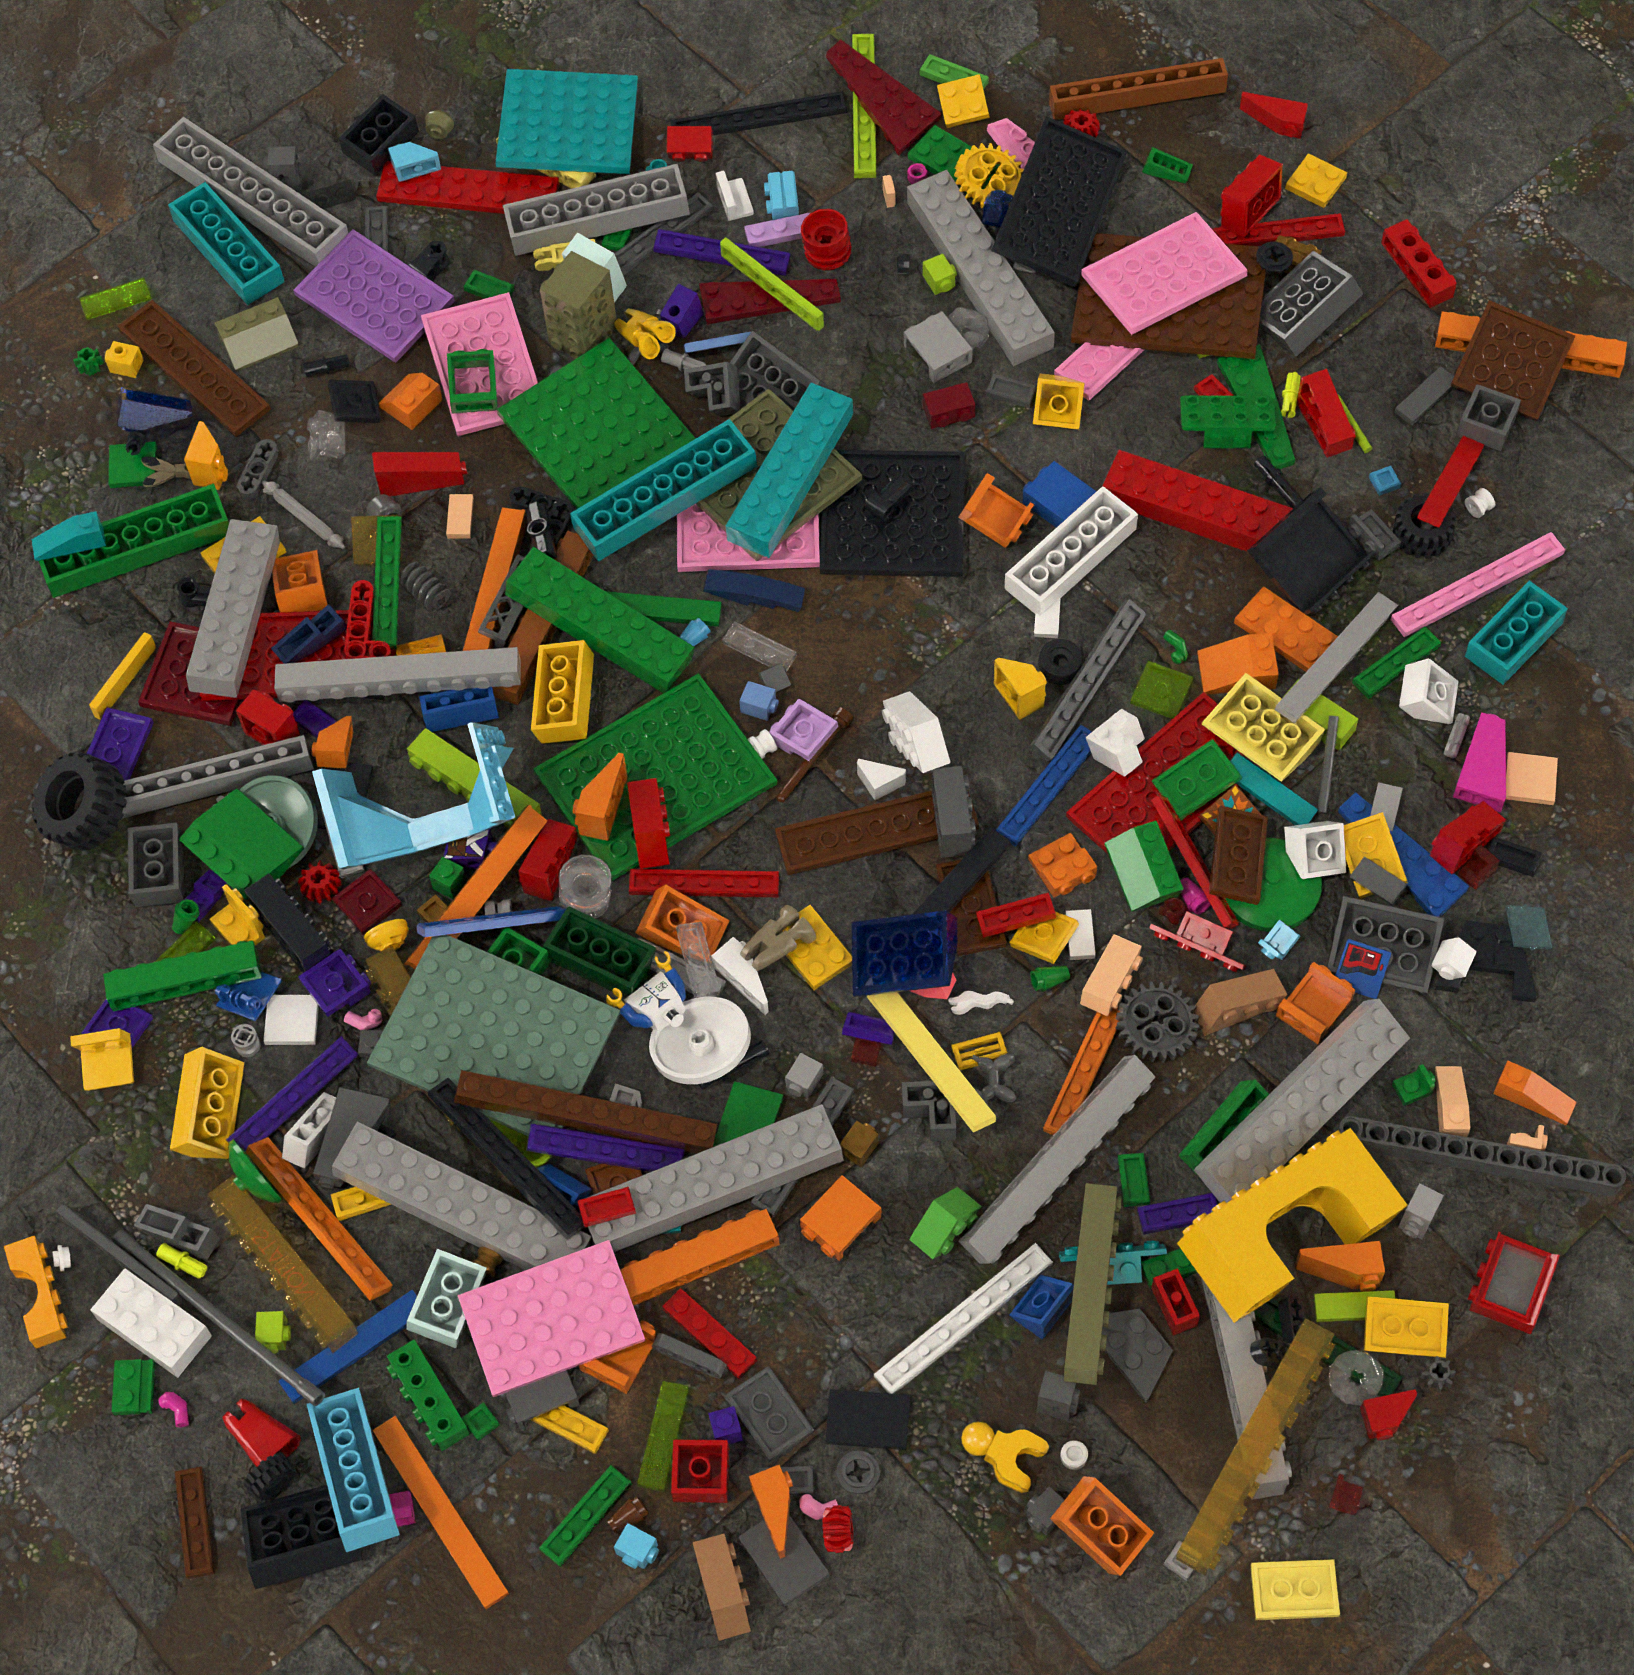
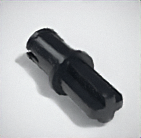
[303,355,350,377]
[126,425,147,455]

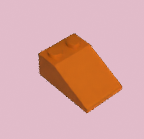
[272,550,328,612]
[1197,633,1279,695]
[573,753,628,841]
[635,884,729,965]
[1295,1241,1385,1292]

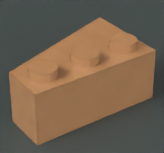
[1193,969,1287,1036]
[693,1534,751,1641]

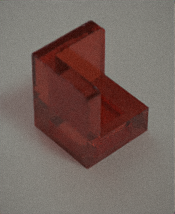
[1458,844,1500,890]
[1329,1474,1363,1516]

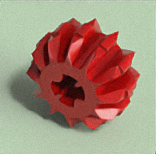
[1063,108,1100,138]
[298,860,341,904]
[822,1505,854,1553]

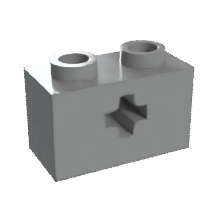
[1398,1183,1444,1239]

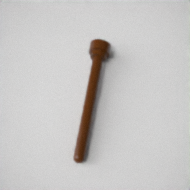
[776,707,854,803]

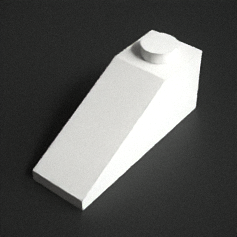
[711,937,769,1015]
[282,1092,336,1168]

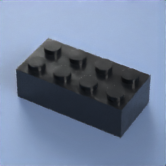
[244,873,334,973]

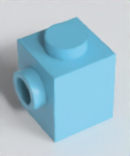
[614,1523,659,1569]

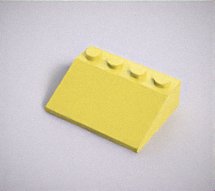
[1202,673,1325,782]

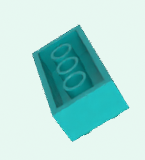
[1465,580,1568,685]

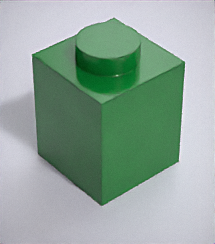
[429,857,467,900]

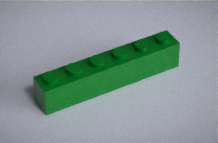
[103,940,262,1011]

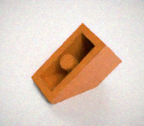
[312,716,354,768]

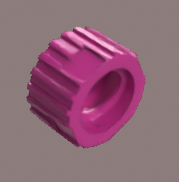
[907,163,927,184]

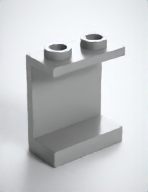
[904,311,972,383]

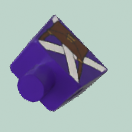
[443,829,498,870]

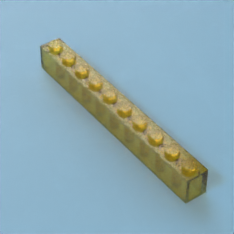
[1176,1318,1336,1575]

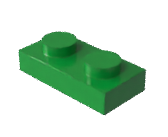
[1141,1248,1198,1289]

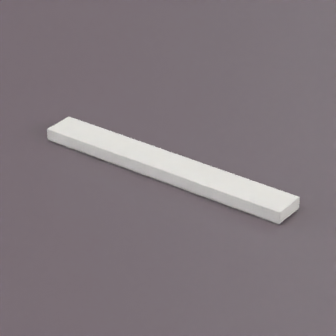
[874,1243,1053,1394]

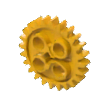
[954,143,1024,210]

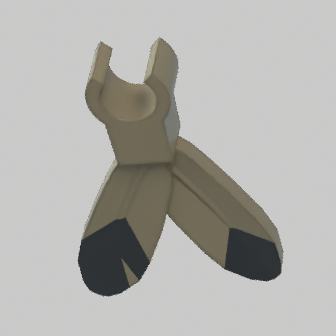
[141,456,191,487]

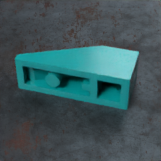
[31,511,106,561]

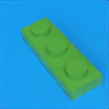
[920,54,989,90]

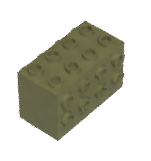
[540,251,617,359]

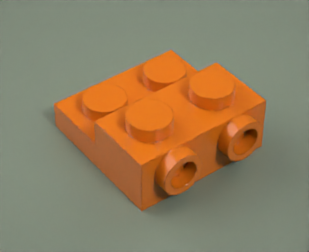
[1028,833,1097,898]

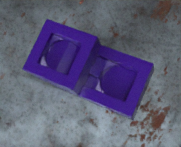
[184,869,228,923]

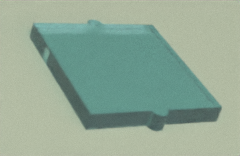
[1505,904,1552,951]

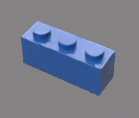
[419,687,499,732]

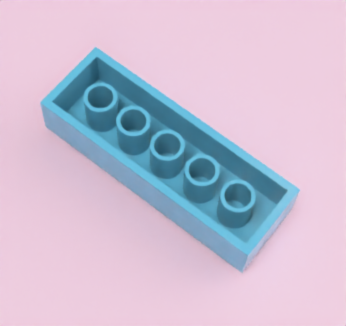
[307,1388,400,1552]

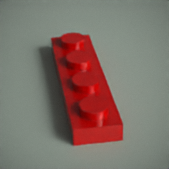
[662,1288,757,1379]

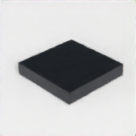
[327,379,381,423]

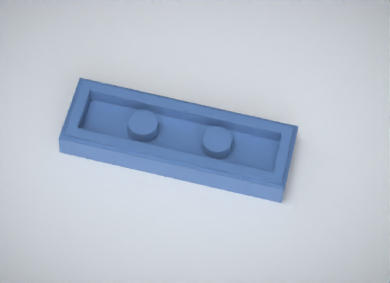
[683,332,751,353]

